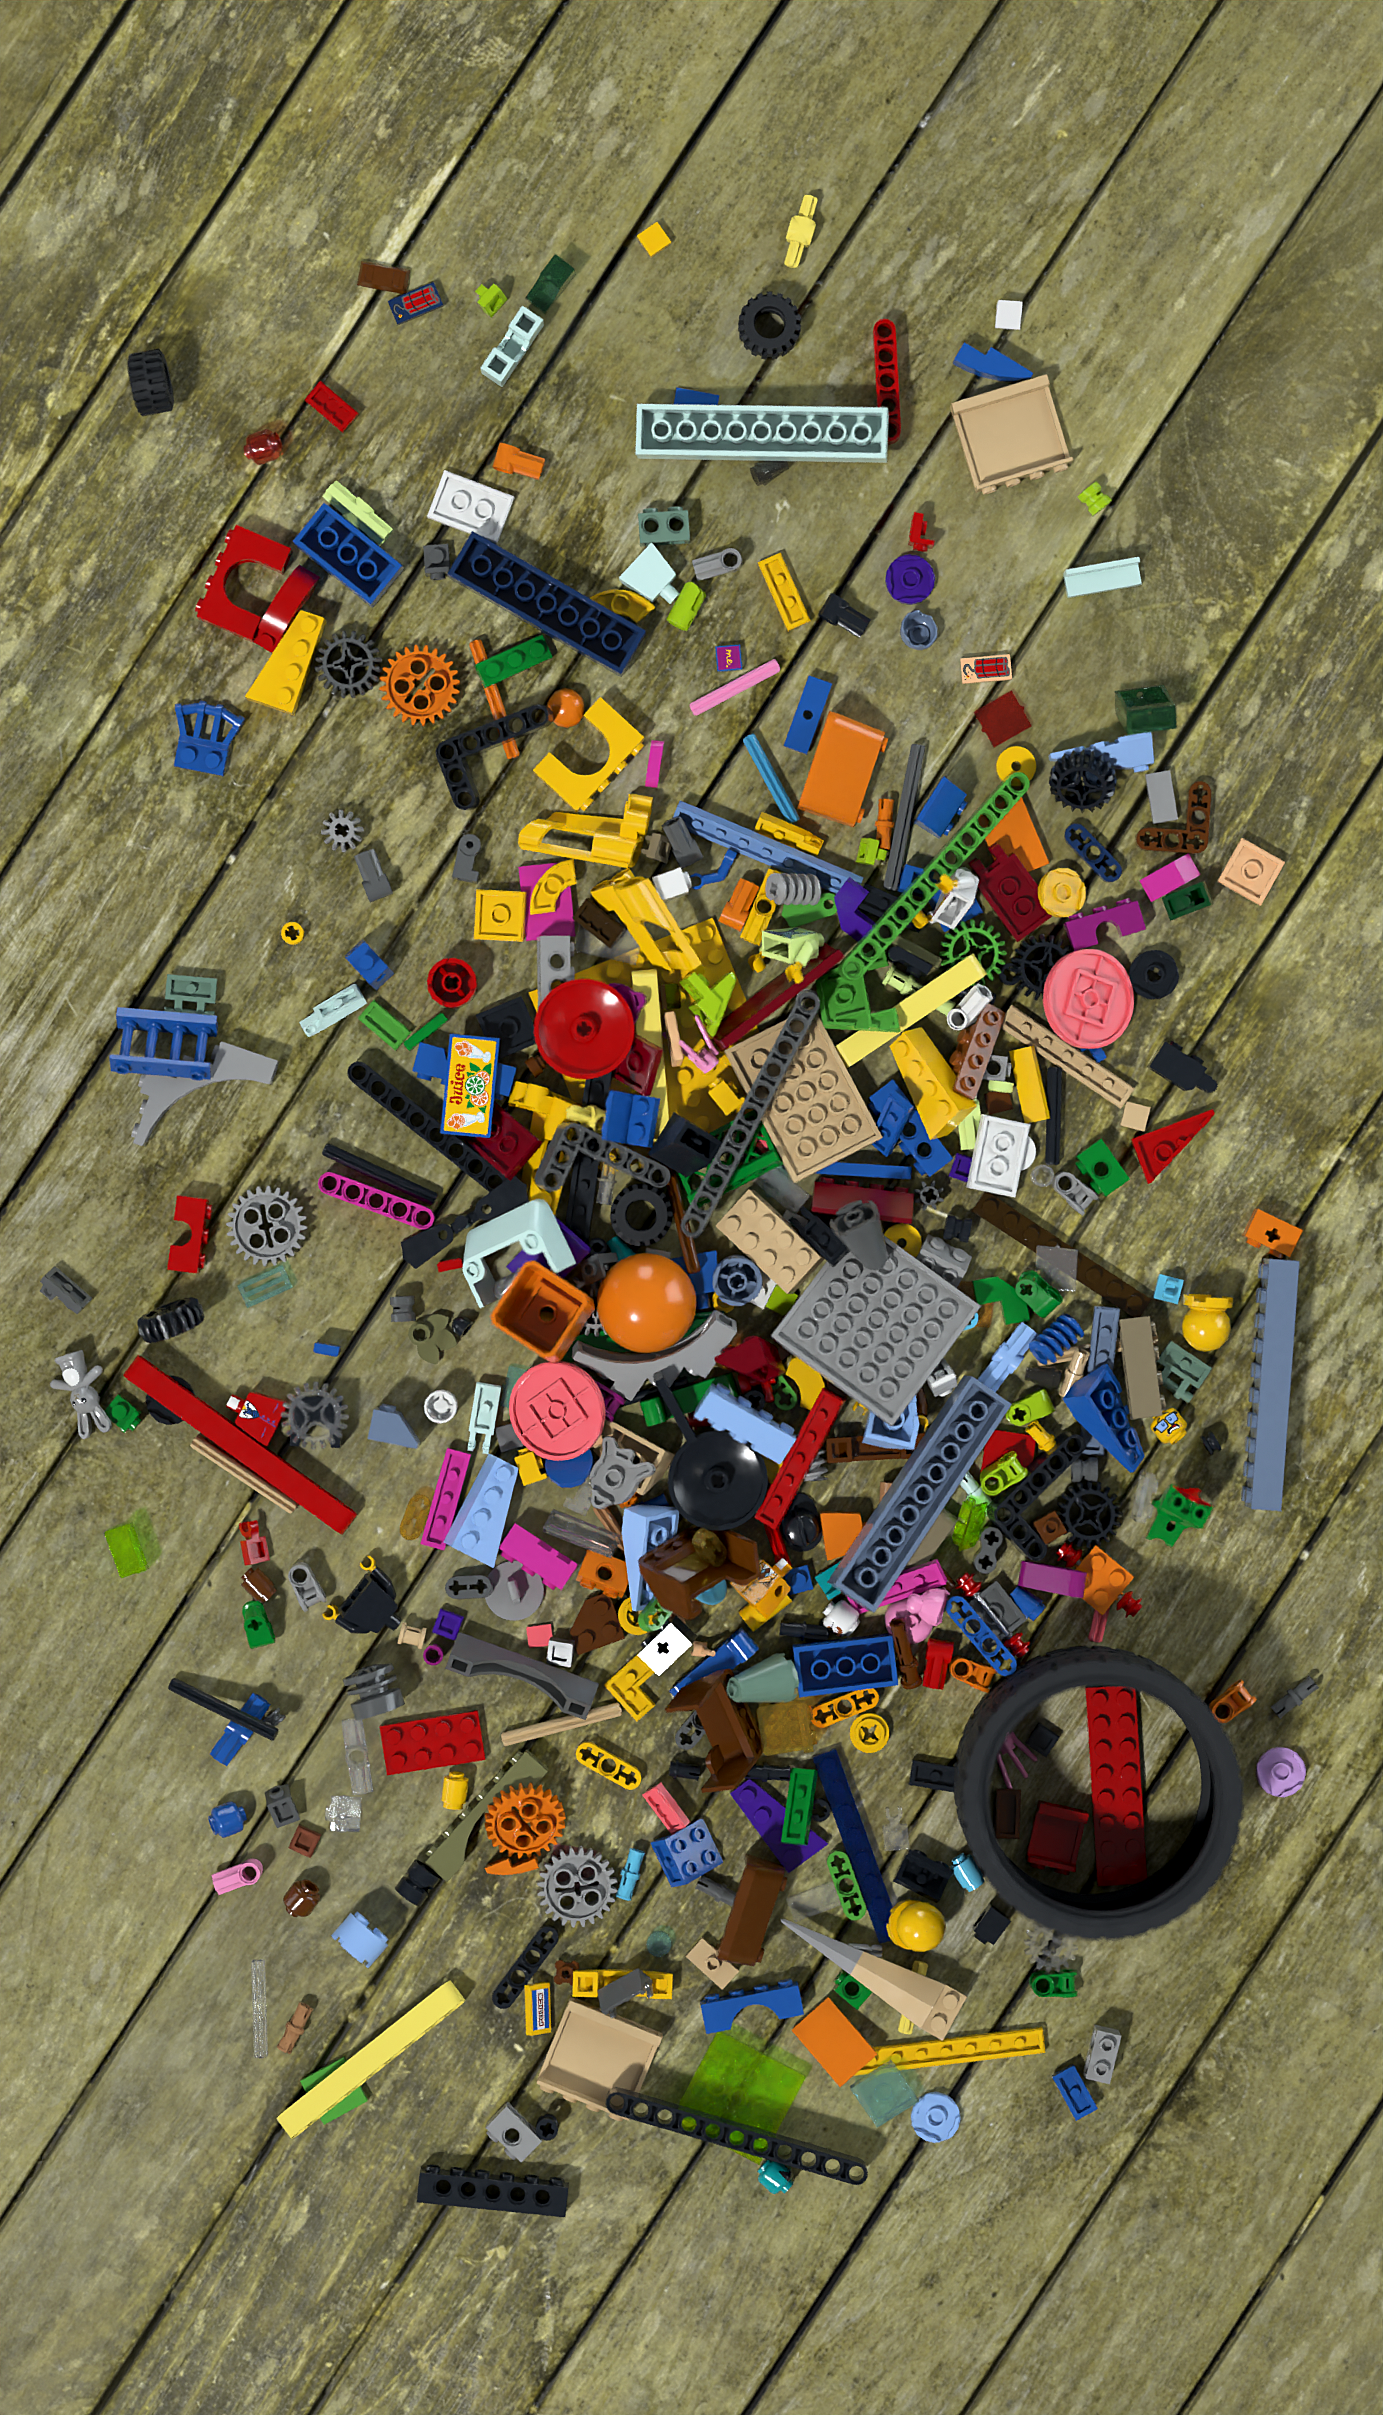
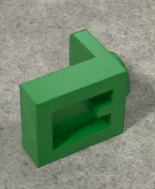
[105,1394,142,1433]

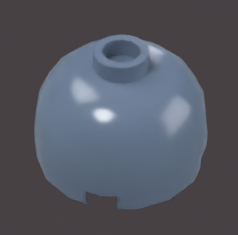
[712,1255,762,1306]

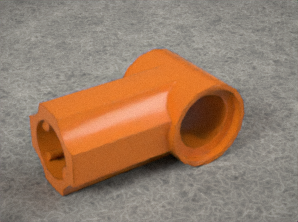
[492,443,545,480]
[718,878,759,932]

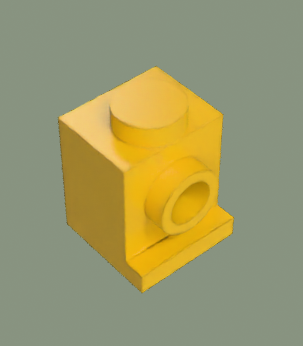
[708,1077,745,1116]
[514,1447,548,1486]

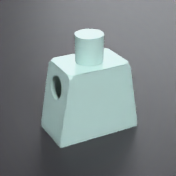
[619,543,680,605]

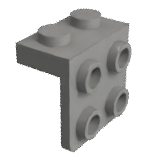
[916,1234,972,1288]

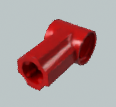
[922,1638,954,1690]

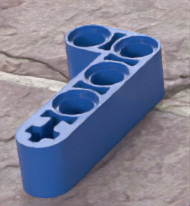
[669,1627,759,1697]

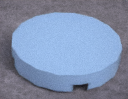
[911,2092,961,2143]

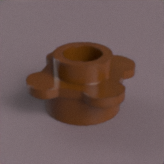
[554,1960,579,1986]

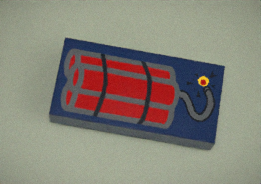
[388,282,444,325]

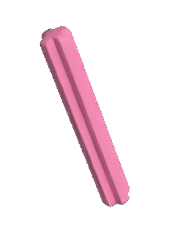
[689,659,780,716]

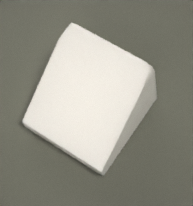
[995,300,1023,330]

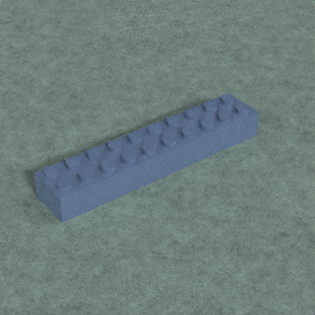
[1241,1258,1300,1511]
[827,1375,1012,1613]

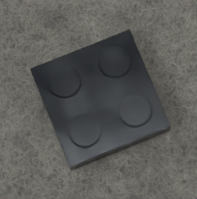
[476,996,536,1060]

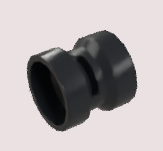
[943,1214,972,1243]

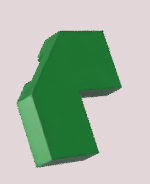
[971,1276,1030,1325]

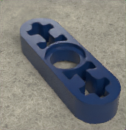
[1064,824,1122,883]

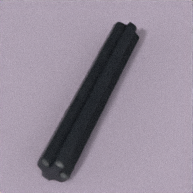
[1045,1067,1062,1165]

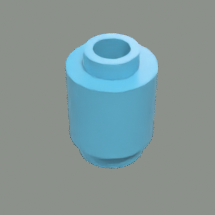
[950,1853,985,1892]

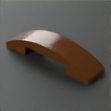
[826,1433,925,1463]

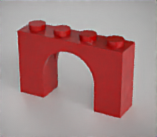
[195,525,293,643]

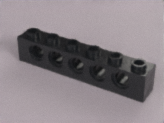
[417,2164,569,2217]

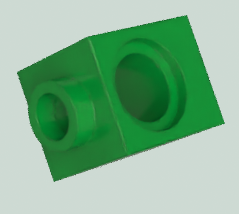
[833,1970,872,2010]

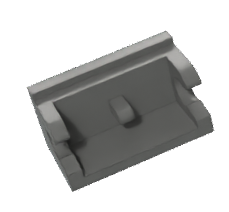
[597,1968,653,2019]

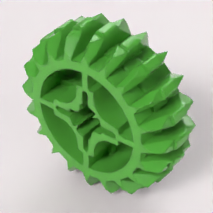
[939,920,1007,986]

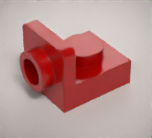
[908,512,935,552]

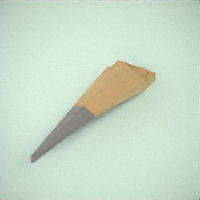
[781,1919,967,2041]

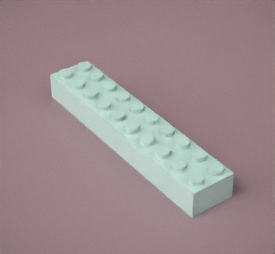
[636,404,889,463]

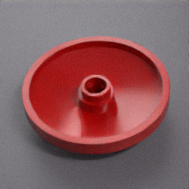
[534,979,634,1079]

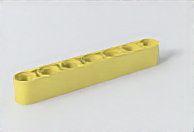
[835,954,987,1069]
[632,969,669,1142]

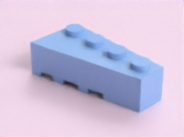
[694,1383,796,1464]
[444,1454,518,1568]

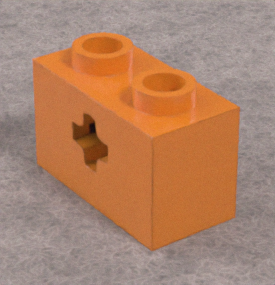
[1242,1209,1303,1259]

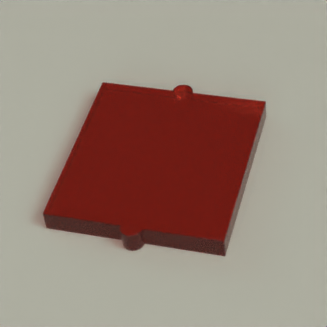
[973,690,1032,748]

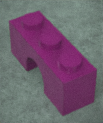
[1064,898,1146,952]

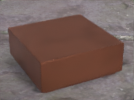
[288,1824,322,1858]

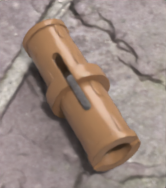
[277,2002,313,2054]

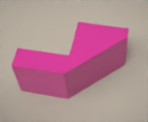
[1139,853,1200,902]

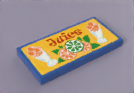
[440,1034,500,1138]

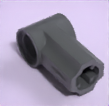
[661,816,703,869]
[354,849,393,903]

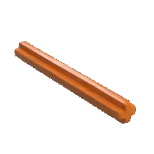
[469,639,520,759]

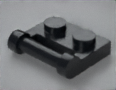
[887,946,932,978]

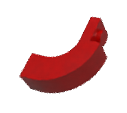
[253,565,320,653]

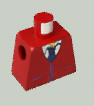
[226,1391,290,1446]

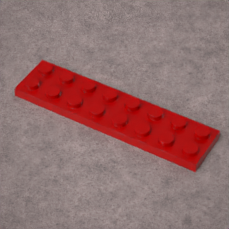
[1085,1685,1147,1886]

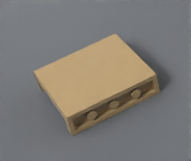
[950,374,1073,495]
[536,1996,663,2122]

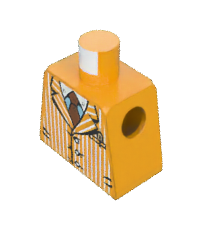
[730,1558,792,1620]

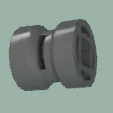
[390,1296,416,1322]
[1071,1457,1098,1482]

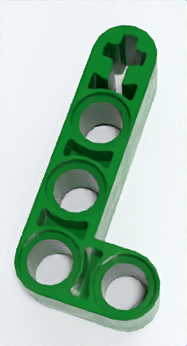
[640,1372,739,1427]

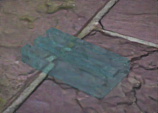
[237,1265,293,1308]

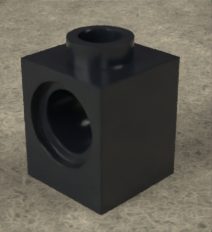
[972,1903,1011,1946]

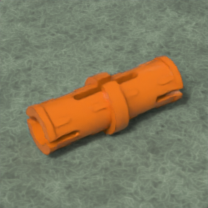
[875,799,895,850]

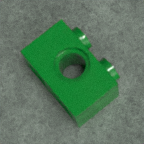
[1075,1139,1130,1197]

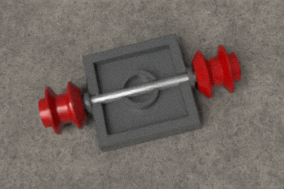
[955,1572,1030,1659]

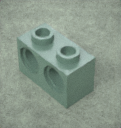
[638,506,690,547]

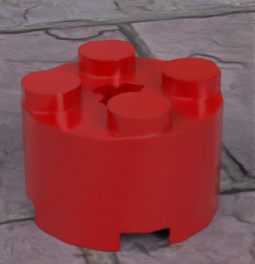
[427,958,478,1008]

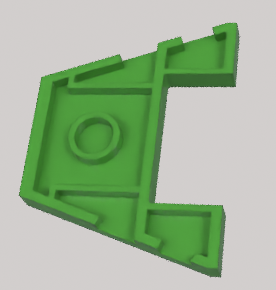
[815,950,901,1033]

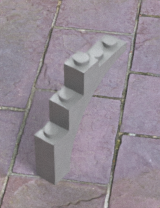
[131,1041,280,1146]
[572,1310,737,1401]

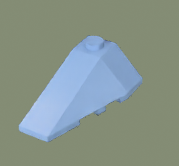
[862,1395,919,1449]

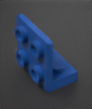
[602,1090,660,1148]
[651,1819,723,1888]

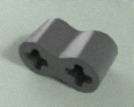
[973,1525,1003,1574]

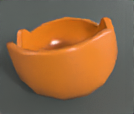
[547,688,585,728]

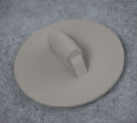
[484,1561,544,1621]

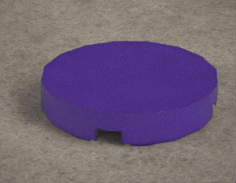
[885,554,935,605]

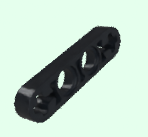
[492,1925,559,2009]

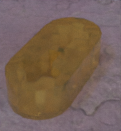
[399,1494,431,1540]
[692,1528,727,1567]

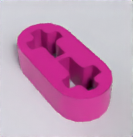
[645,740,664,788]

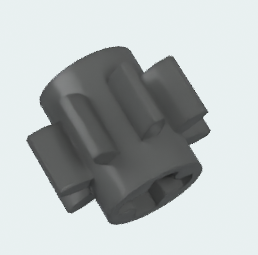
[914,1181,944,1210]

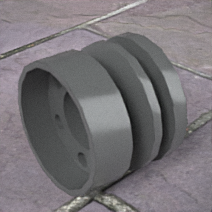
[343,1663,405,1720]

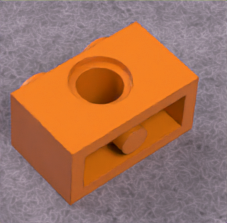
[576,1548,628,1598]

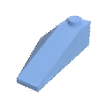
[1048,731,1154,773]
[622,1504,679,1612]

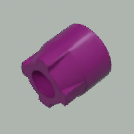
[423,1644,444,1665]

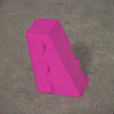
[499,1523,578,1590]

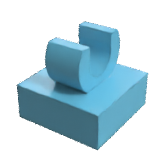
[1153,1274,1184,1304]

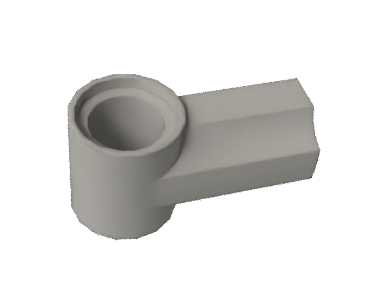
[692,548,742,582]

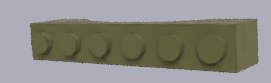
[425,1748,548,1882]

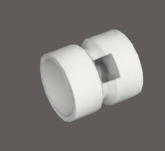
[424,1389,458,1423]

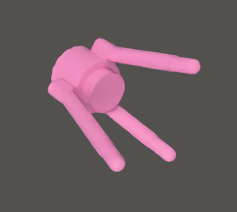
[662,1015,719,1074]
[996,1732,1037,1789]

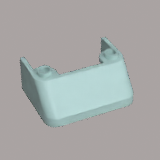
[463,1199,576,1308]

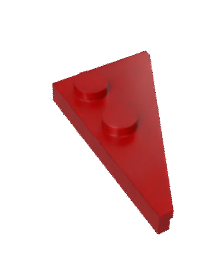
[1131,1109,1215,1184]

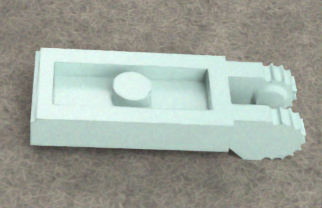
[467,1382,501,1454]

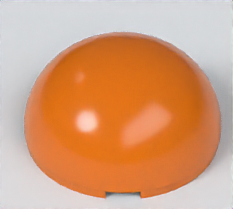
[597,1253,696,1353]

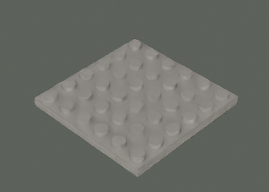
[770,1236,981,1427]

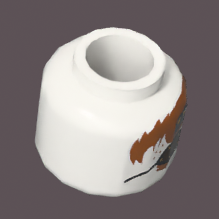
[822,1600,860,1637]

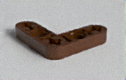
[1135,781,1211,854]

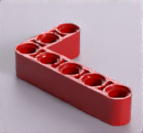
[873,319,901,445]

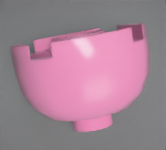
[885,1598,933,1644]

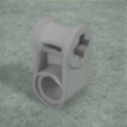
[1052,1171,1099,1216]
[288,1562,327,1612]

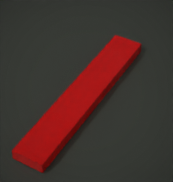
[754,1388,846,1530]

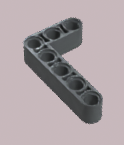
[535,1122,670,1191]

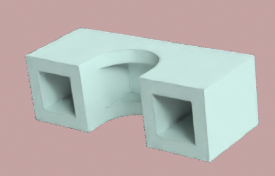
[481,306,544,387]

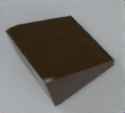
[660,984,681,1010]

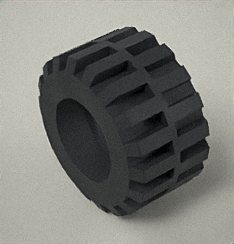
[738,292,801,360]
[127,349,174,416]
[610,1184,673,1246]

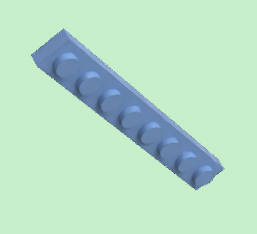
[673,801,863,894]

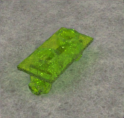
[952,1497,988,1551]

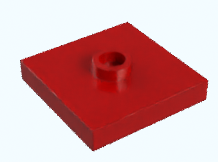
[980,1429,1036,1480]

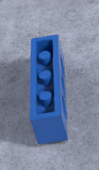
[868,1080,953,1177]

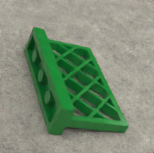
[678,1110,783,1208]

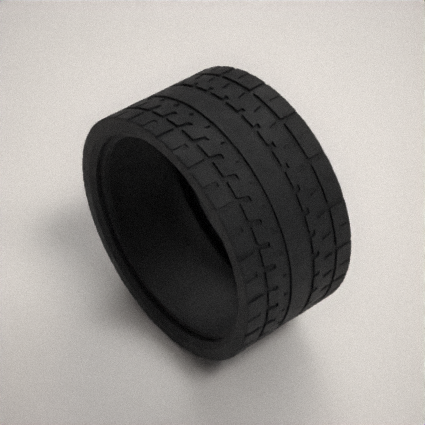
[954,1646,1243,1941]

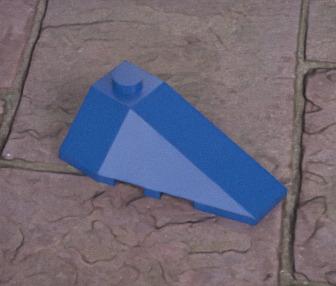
[1063,1364,1145,1473]

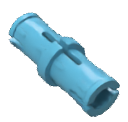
[616,1848,645,1901]

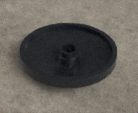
[668,1430,768,1531]

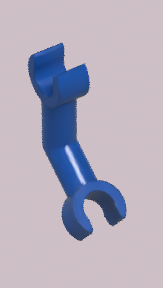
[690,849,737,889]

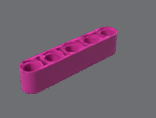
[318,1172,435,1229]

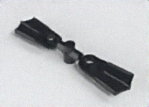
[401,1176,529,1269]

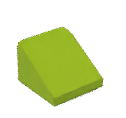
[765,1284,798,1316]

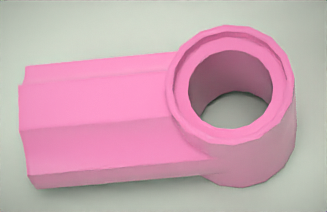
[211,1858,263,1895]

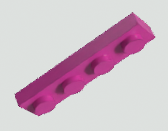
[421,1447,471,1550]
[847,1559,947,1614]

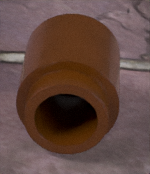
[241,1568,277,1604]

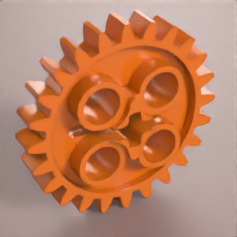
[379,645,460,727]
[484,1783,566,1859]

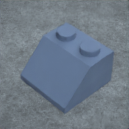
[368,1404,420,1449]

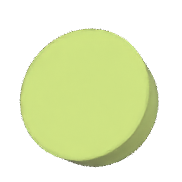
[988,1080,1014,1093]

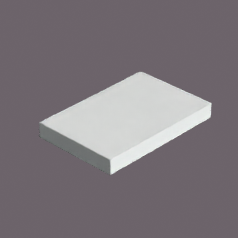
[427,470,515,544]
[966,1114,1030,1197]

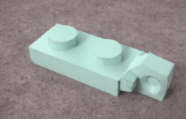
[299,984,367,1037]

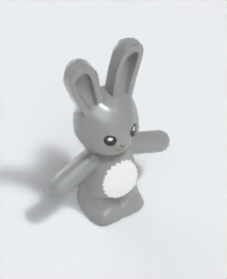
[50,1350,112,1439]

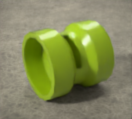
[1077,481,1112,517]

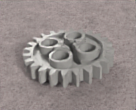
[226,1186,308,1266]
[536,1846,617,1927]

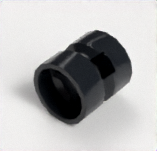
[395,1859,441,1907]

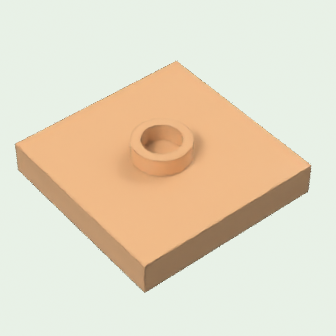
[1217,838,1285,906]

